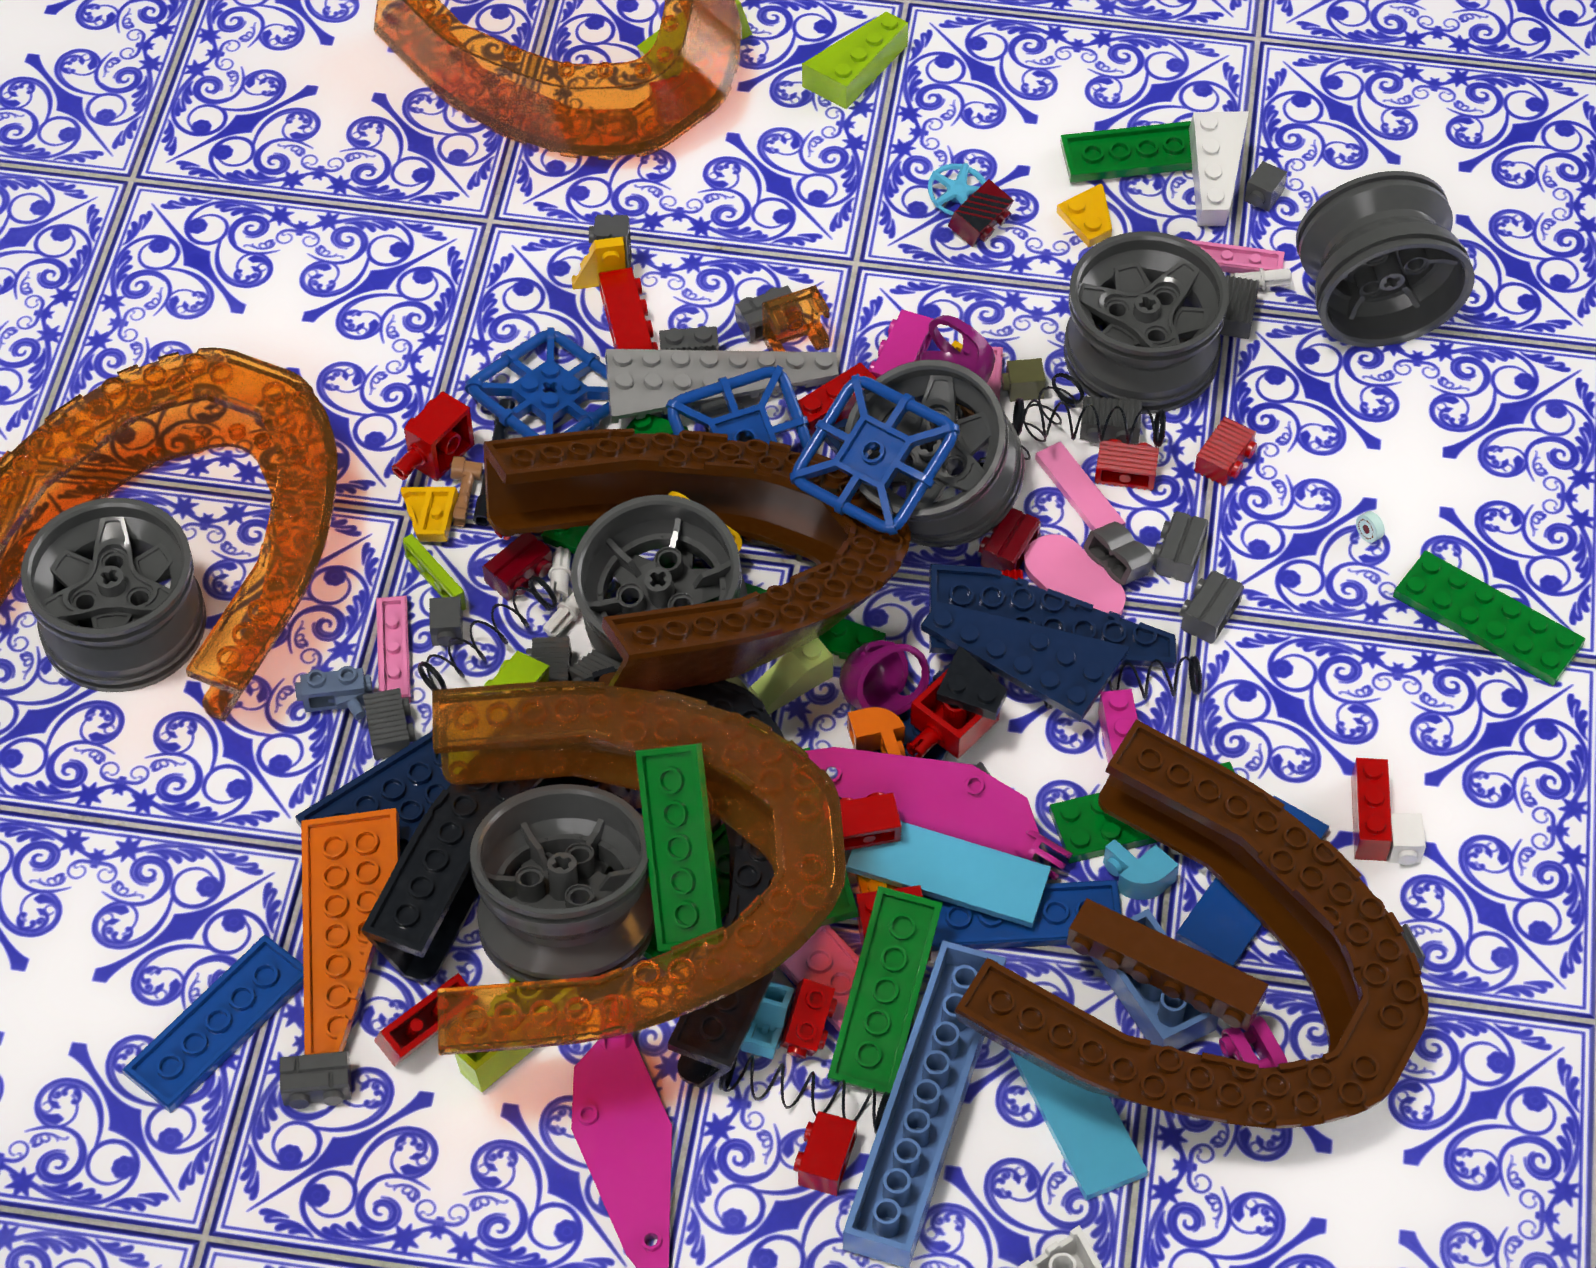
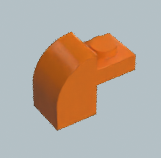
[847,707,906,756]

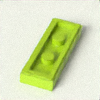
[403,533,467,611]

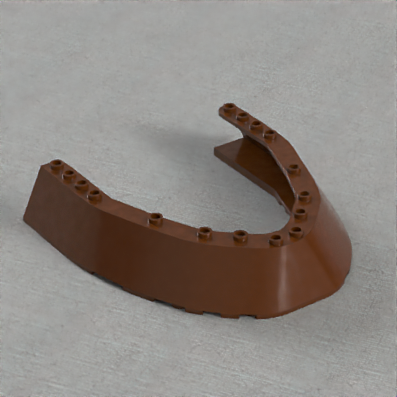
[483,428,911,699]
[955,719,1429,1129]

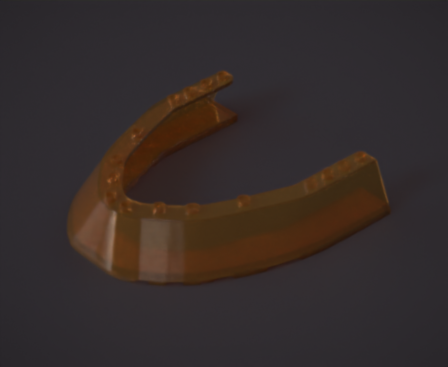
[373,0,742,160]
[0,347,338,722]
[432,681,846,1056]

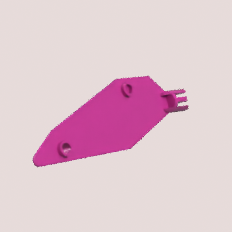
[791,747,1073,881]
[571,999,672,1268]

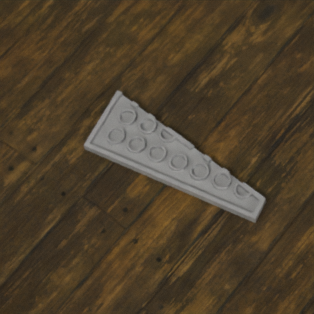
[605,349,839,423]

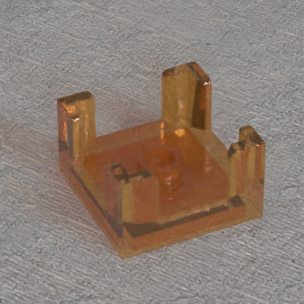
[762,285,830,351]

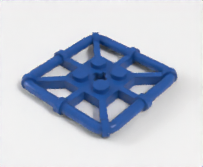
[465,327,610,437]
[666,365,817,453]
[789,374,960,536]

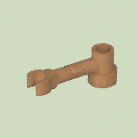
[450,456,483,527]

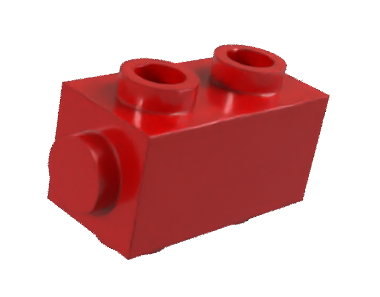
[780,978,837,1059]

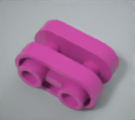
[1219,1015,1288,1068]

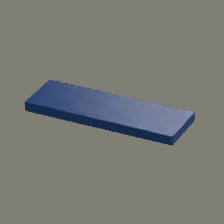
[1175,795,1329,967]
[923,880,1121,952]
[122,935,304,1114]

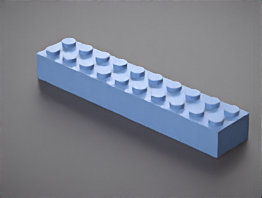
[843,940,1006,1268]

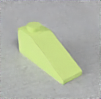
[751,638,833,714]

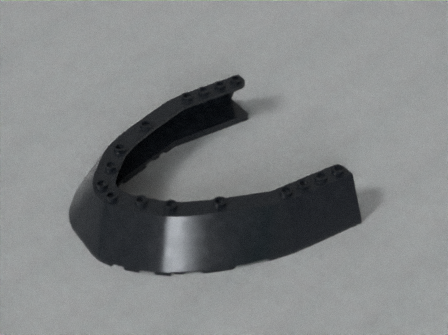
[361,666,803,1089]

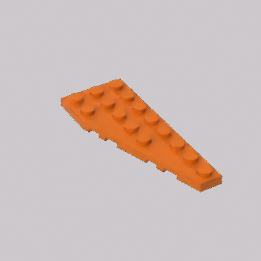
[301,808,400,1055]

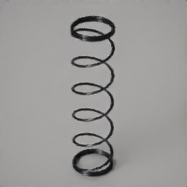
[977,373,1084,467]
[1013,398,1166,447]
[418,575,557,695]
[1044,656,1202,709]
[718,1054,891,1134]

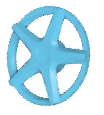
[928,163,986,216]

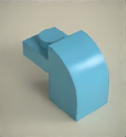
[1103,839,1179,900]
[741,982,795,1059]

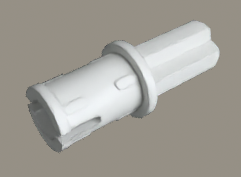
[1234,268,1292,291]
[548,546,571,603]
[543,593,580,637]

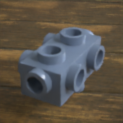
[295,666,372,720]

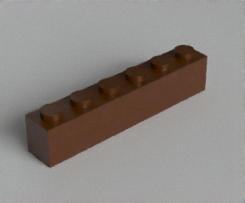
[1067,898,1268,1031]

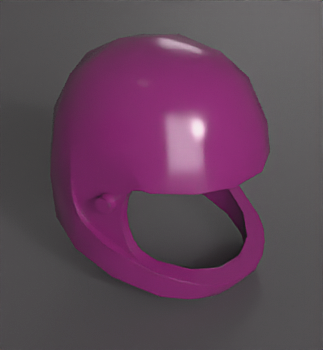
[919,315,996,383]
[839,640,930,715]

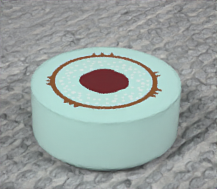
[1356,511,1385,543]

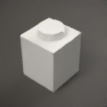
[1388,813,1426,865]

